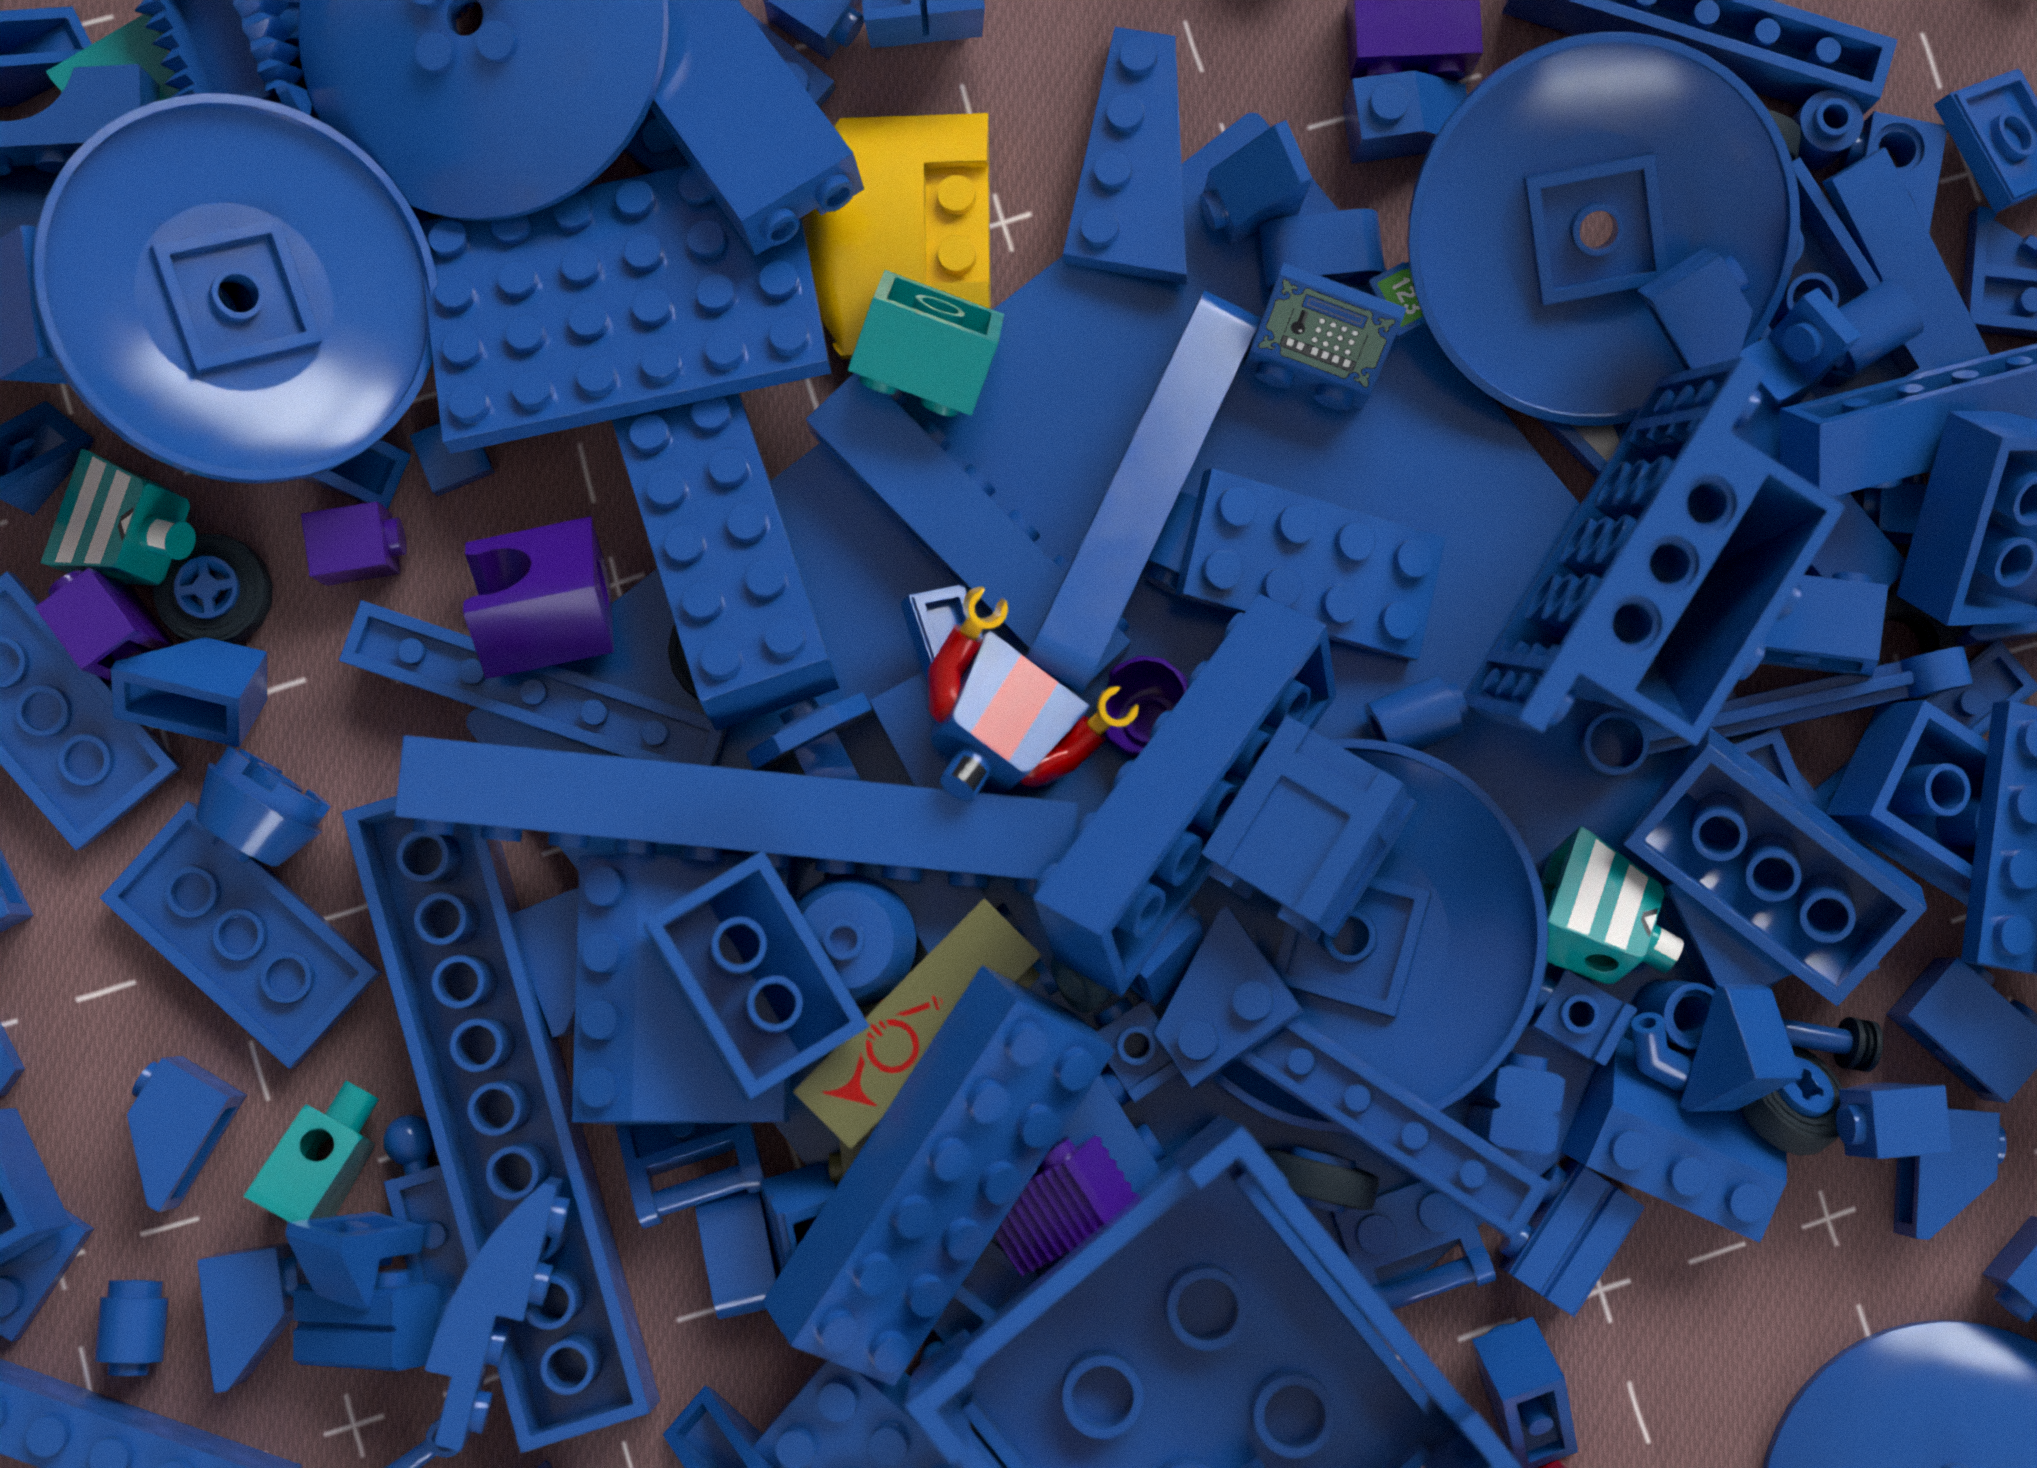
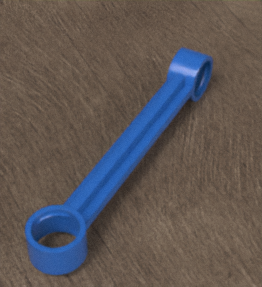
[1580,646,1973,777]

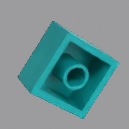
[848,270,1004,417]

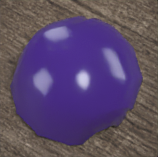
[1104,655,1188,758]

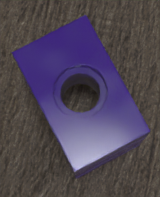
[463,516,614,679]

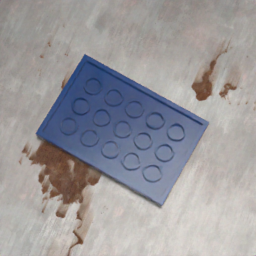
[419,165,832,454]

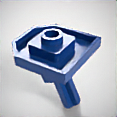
[746,692,874,781]

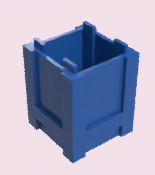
[1201,715,1418,942]

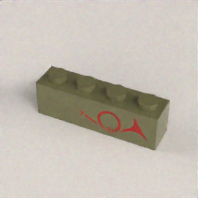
[793,899,1041,1150]

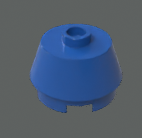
[195,745,331,867]
[796,875,916,1007]

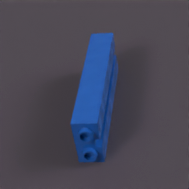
[650,0,864,256]

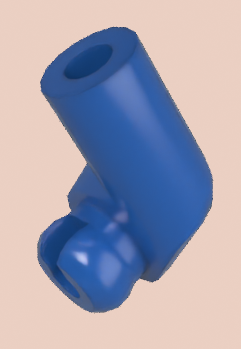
[1631,1012,1697,1091]

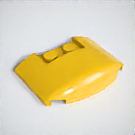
[803,113,991,359]

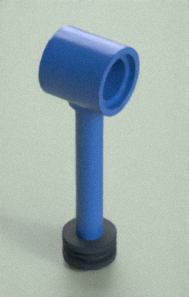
[1636,978,1883,1072]

